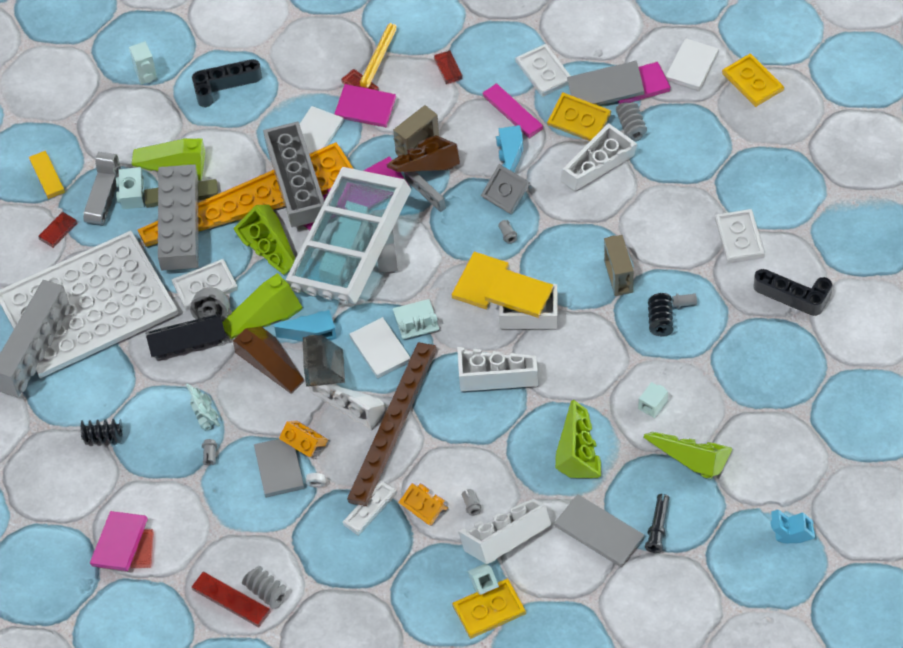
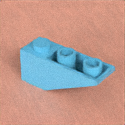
[496,125,523,172]
[274,310,337,344]

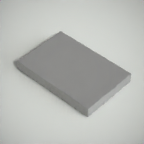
[254,439,304,498]

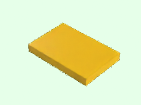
[722,53,784,107]
[547,92,612,141]
[451,251,509,310]
[485,268,553,318]
[452,578,526,639]

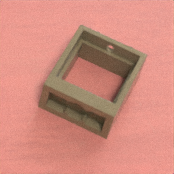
[393,105,439,156]
[604,235,634,296]

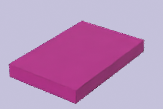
[618,61,671,105]
[334,84,396,128]
[90,511,148,571]

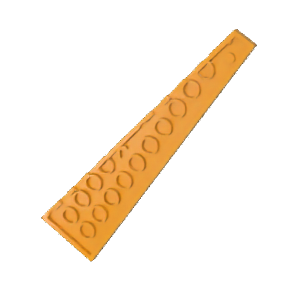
[138,142,354,247]

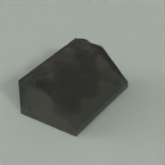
[303,335,345,387]

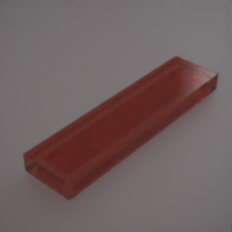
[191,571,270,628]

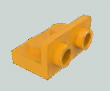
[279,421,329,457]
[398,483,448,526]

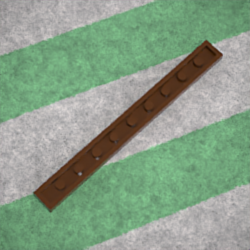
[347,342,437,507]

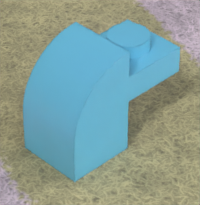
[770,509,815,544]

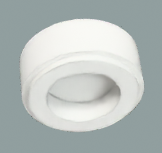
[306,473,326,488]

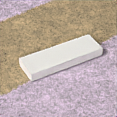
[343,480,397,536]

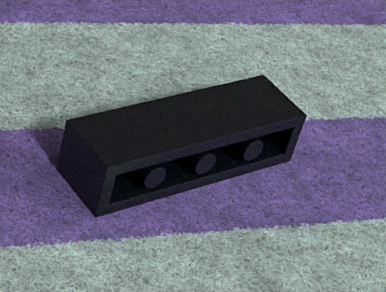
[145,313,226,359]

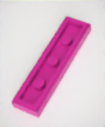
[483,83,543,138]

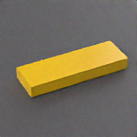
[29,150,65,199]

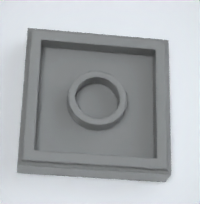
[481,164,530,214]

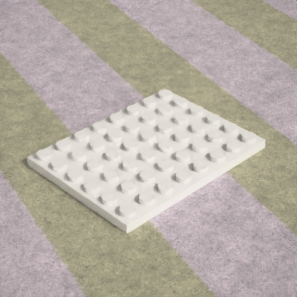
[0,231,179,378]

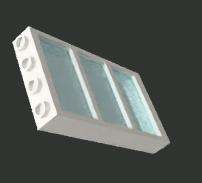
[286,167,412,304]

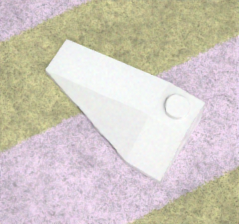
[309,380,385,431]

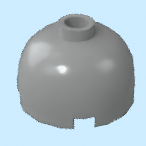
[190,287,229,322]

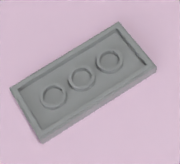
[567,60,645,105]
[554,494,644,567]

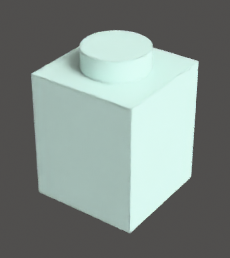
[638,382,668,418]
[467,564,499,595]

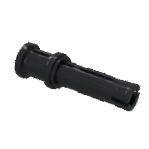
[645,494,670,553]

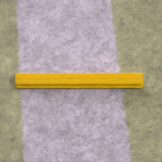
[360,23,396,88]

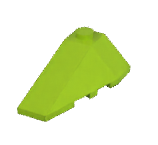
[131,138,205,181]
[233,205,296,275]
[222,273,303,339]
[555,399,601,478]
[643,431,732,478]

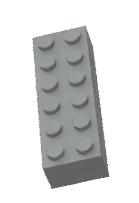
[263,121,324,228]
[158,165,198,271]
[0,279,71,398]

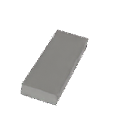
[404,171,446,212]

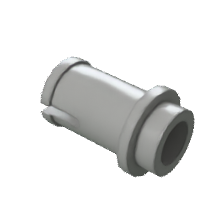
[498,220,517,244]
[672,293,697,309]
[202,439,217,466]
[461,489,481,516]

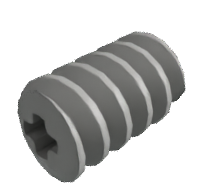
[616,103,647,142]
[242,566,286,609]

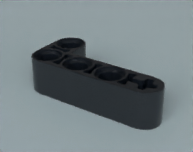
[192,59,262,107]
[753,269,832,316]

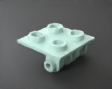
[393,299,439,339]
[186,383,220,431]

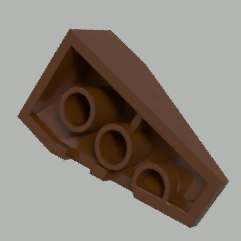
[387,135,460,172]
[233,326,304,394]

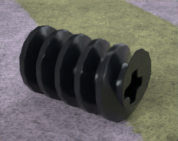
[648,293,674,337]
[80,418,123,445]

